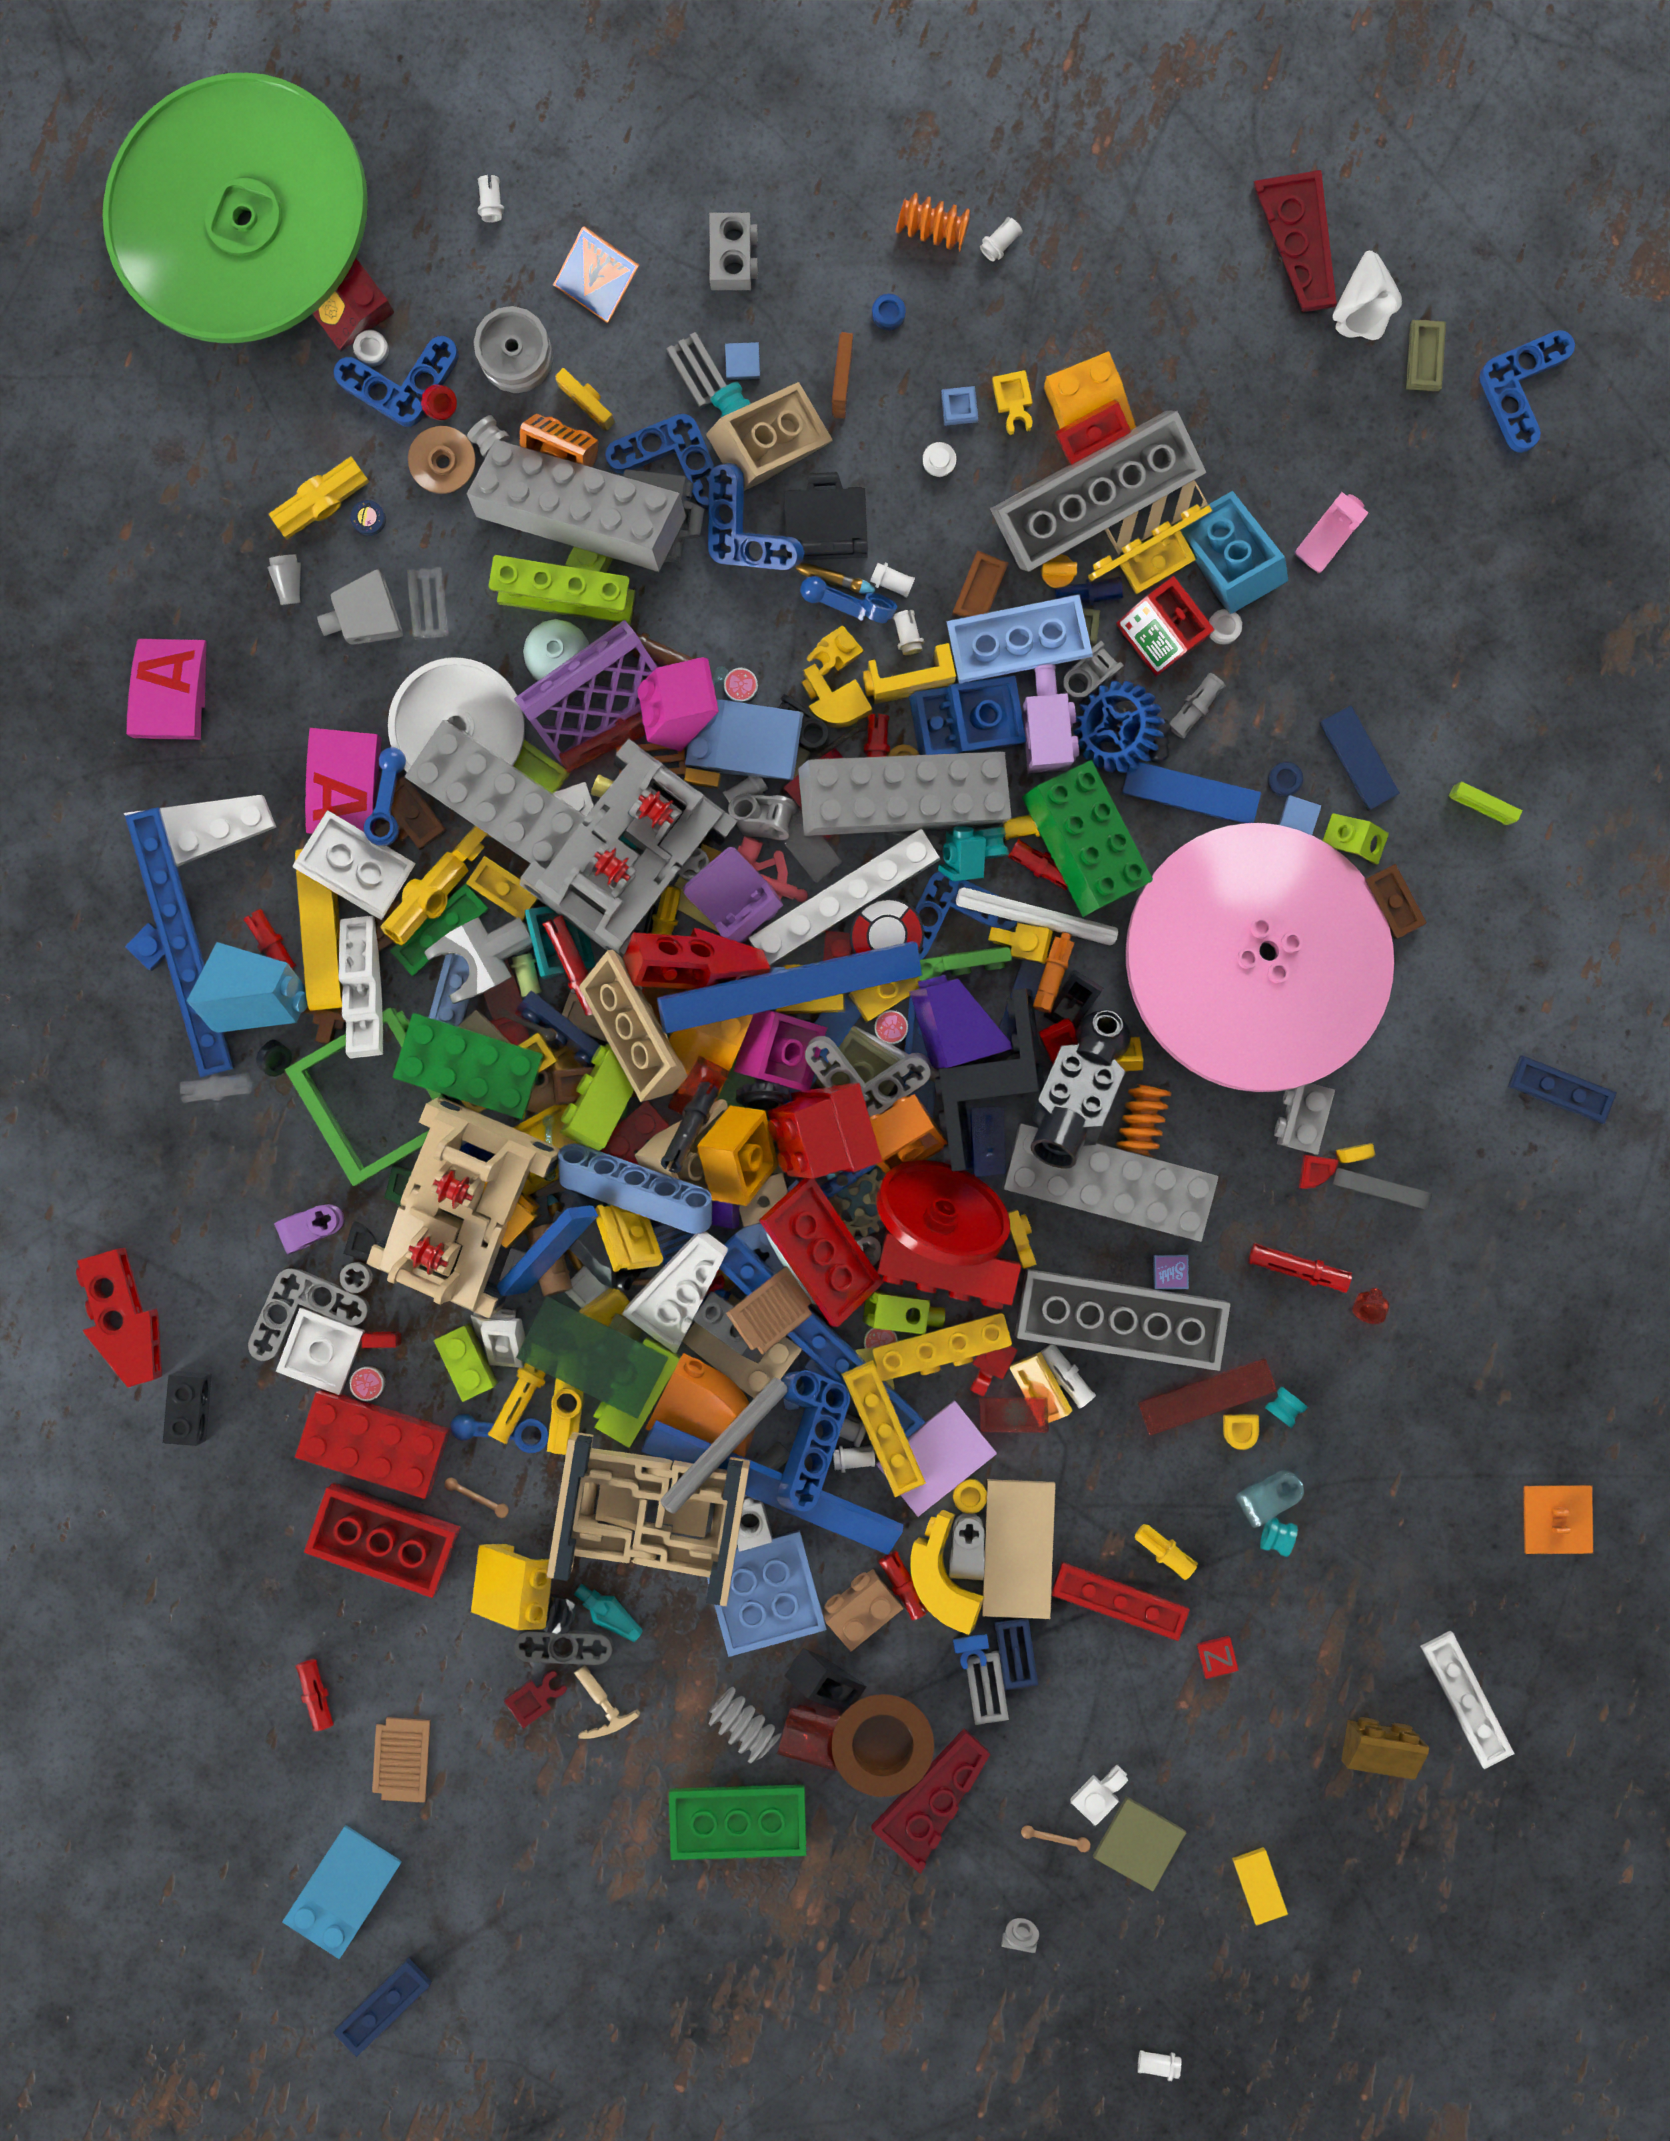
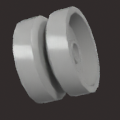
[474,306,553,393]

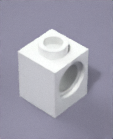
[737,1495,772,1552]

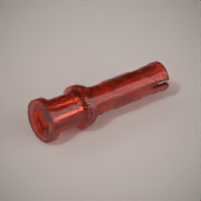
[558,711,646,773]

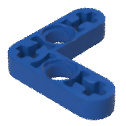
[1479,330,1575,453]
[334,336,459,427]
[605,414,724,509]
[708,463,804,570]
[915,872,1018,960]

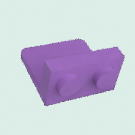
[683,847,783,943]

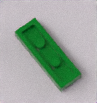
[390,884,490,977]

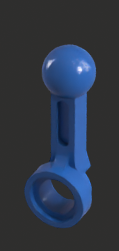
[800,576,897,623]
[364,747,406,847]
[450,1414,548,1453]

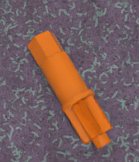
[1033,932,1075,1013]

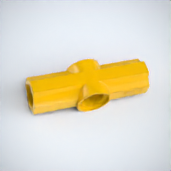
[269,456,369,540]
[380,852,469,946]
[547,1349,589,1455]

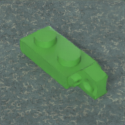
[919,946,1012,980]

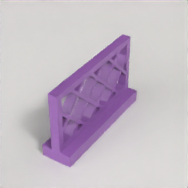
[514,620,658,766]

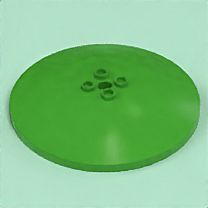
[103,73,368,343]

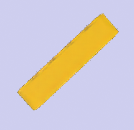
[295,849,343,1011]

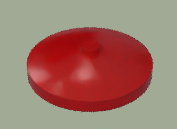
[876,1160,1010,1266]

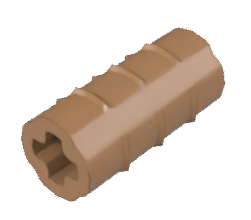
[526,1223,573,1297]

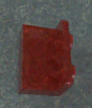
[777,1705,841,1772]

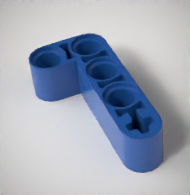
[777,1370,850,1512]

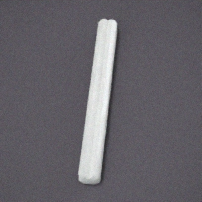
[956,888,1118,946]

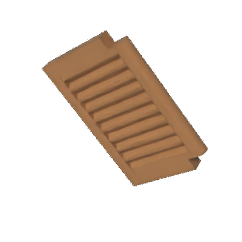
[726,1266,812,1354]
[372,1717,431,1802]

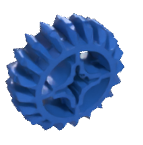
[1073,681,1165,773]

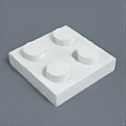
[276,1307,365,1395]

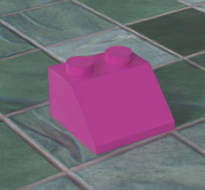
[637,657,719,752]
[734,1010,827,1091]

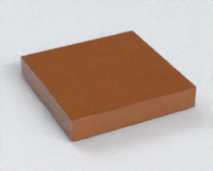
[832,332,853,419]

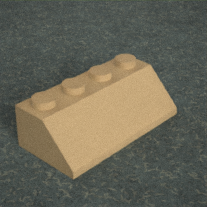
[579,949,688,1102]

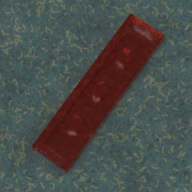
[1138,1358,1277,1436]

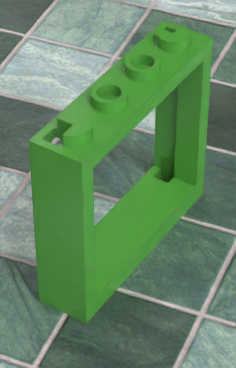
[285,1007,458,1186]

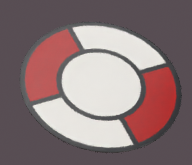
[850,898,924,954]

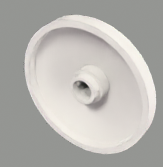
[388,658,525,772]

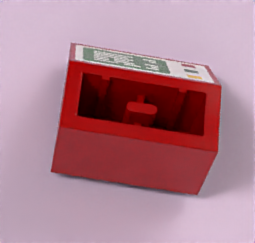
[1115,576,1215,677]

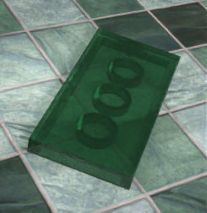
[516,1296,669,1419]

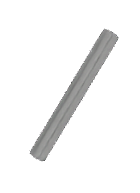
[660,1377,787,1514]

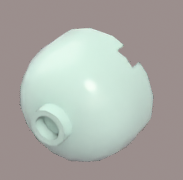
[523,619,589,681]

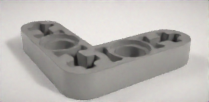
[805,1036,931,1117]
[248,1268,370,1361]

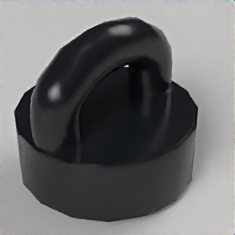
[256,1039,292,1077]

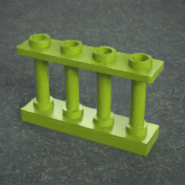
[489,555,636,626]

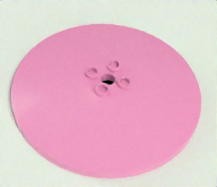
[1126,823,1394,1092]

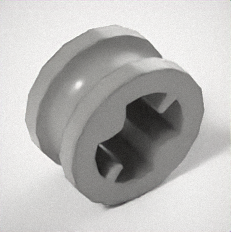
[340,1262,373,1293]

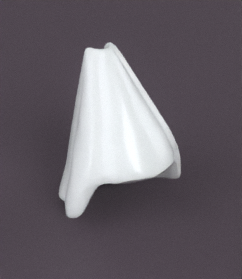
[1333,250,1402,340]

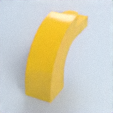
[911,1510,985,1635]

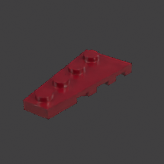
[1254,170,1337,312]
[871,1728,990,1874]

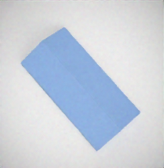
[947,595,1093,683]

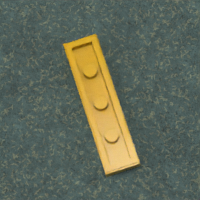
[842,1360,926,1497]

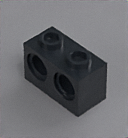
[163,1371,212,1446]

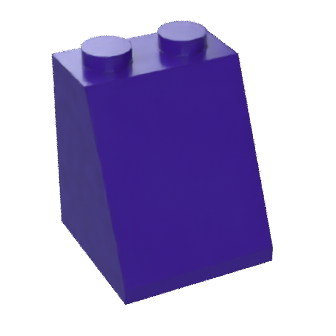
[910,975,1012,1069]

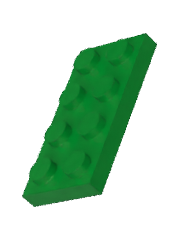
[393,1013,544,1119]
[669,1784,807,1860]

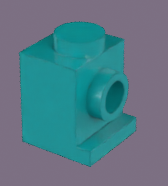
[938,826,986,881]

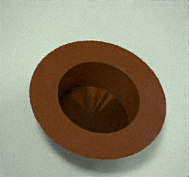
[832,1694,934,1797]

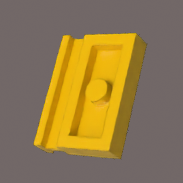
[595,1205,663,1272]

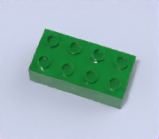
[1022,760,1153,917]

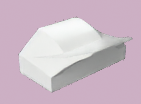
[471,1315,525,1368]

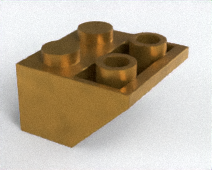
[1341,1717,1429,1780]

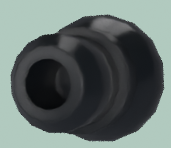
[1139,719,1171,762]

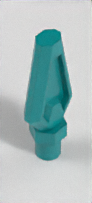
[573,1583,643,1642]

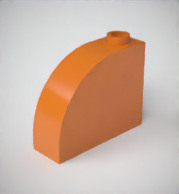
[645,1353,755,1458]

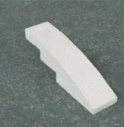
[339,916,383,1058]

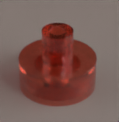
[1352,1288,1389,1324]

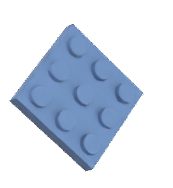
[707,1530,827,1657]

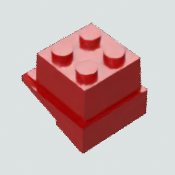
[767,1083,883,1179]

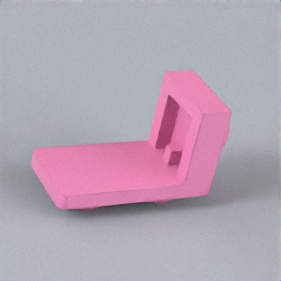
[1294,492,1368,573]

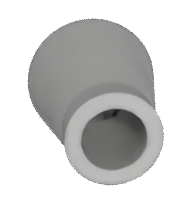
[267,555,301,605]

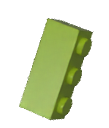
[560,1043,634,1151]
[593,1336,681,1448]

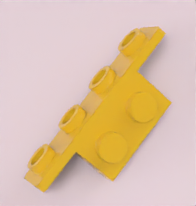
[1088,504,1212,594]
[873,1313,1012,1381]

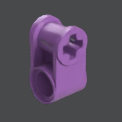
[274,1204,344,1255]

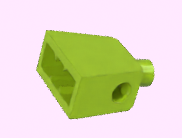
[862,1290,945,1334]

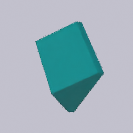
[525,906,596,979]

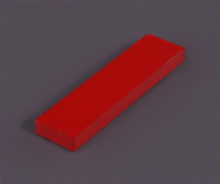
[1051,1562,1190,1641]

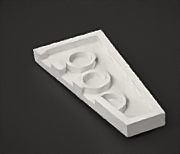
[124,795,276,867]
[622,1231,728,1354]

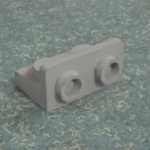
[1274,1083,1335,1155]

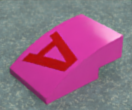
[126,639,206,740]
[305,728,382,836]

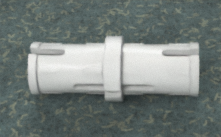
[1041,1344,1096,1409]

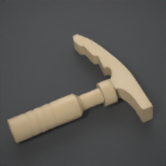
[574,1665,641,1739]

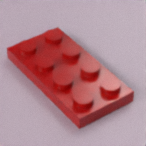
[759,1178,884,1327]

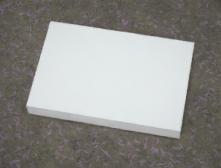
[292,810,416,920]

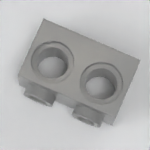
[709,213,758,290]

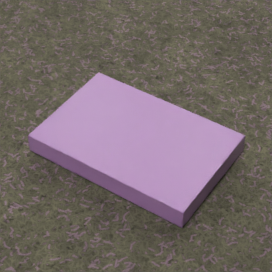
[876,1400,997,1517]

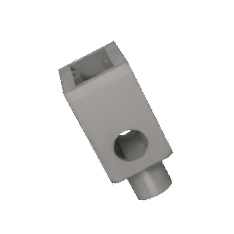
[317,569,404,644]

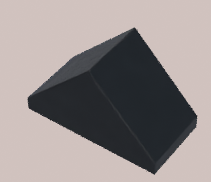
[1043,970,1104,1029]

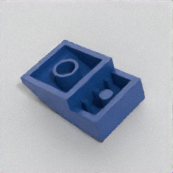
[909,676,1027,755]

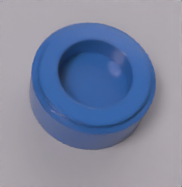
[872,294,906,330]

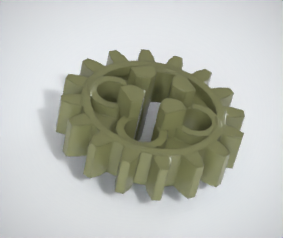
[825,1168,883,1237]

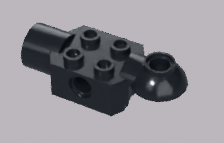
[1030,1010,1131,1169]

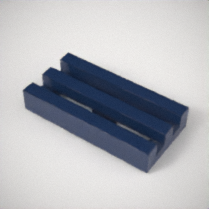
[994,1618,1038,1690]

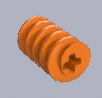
[896,192,970,252]
[1116,1084,1172,1157]

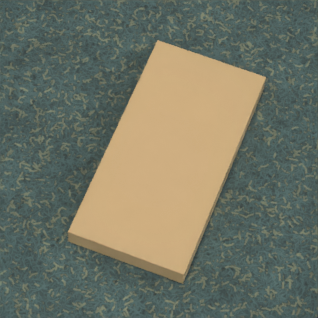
[982,1479,1055,1619]

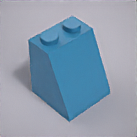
[187,942,308,1033]

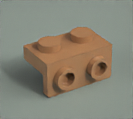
[822,1569,903,1652]

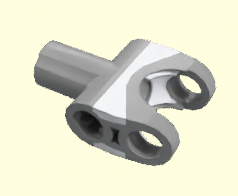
[424,917,533,1004]

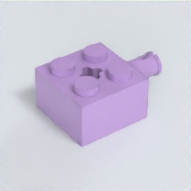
[1022,664,1079,774]

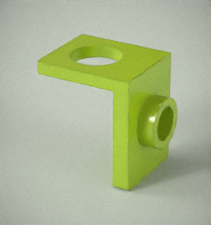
[1323,813,1389,865]

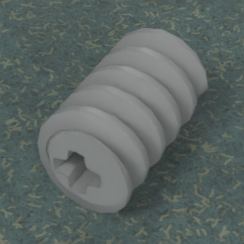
[708,1687,782,1764]

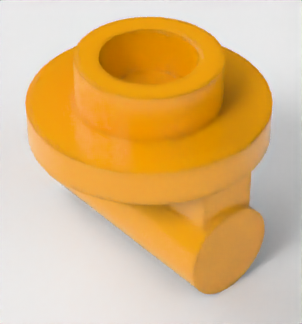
[1041,554,1077,588]

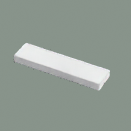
[1421,1631,1514,1769]

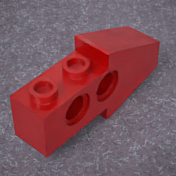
[623,928,771,990]
[76,1248,162,1388]

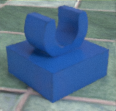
[953,1634,989,1669]

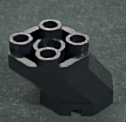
[553,1189,650,1292]

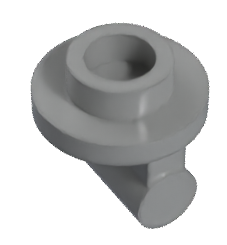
[1001,1918,1039,1953]

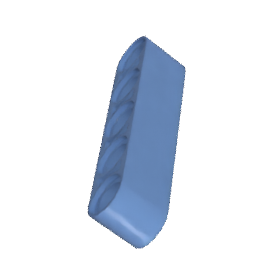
[558,1144,712,1234]

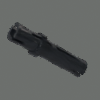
[661,1082,719,1173]

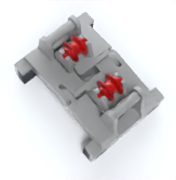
[520,739,738,958]

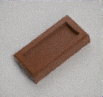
[952,550,1008,618]

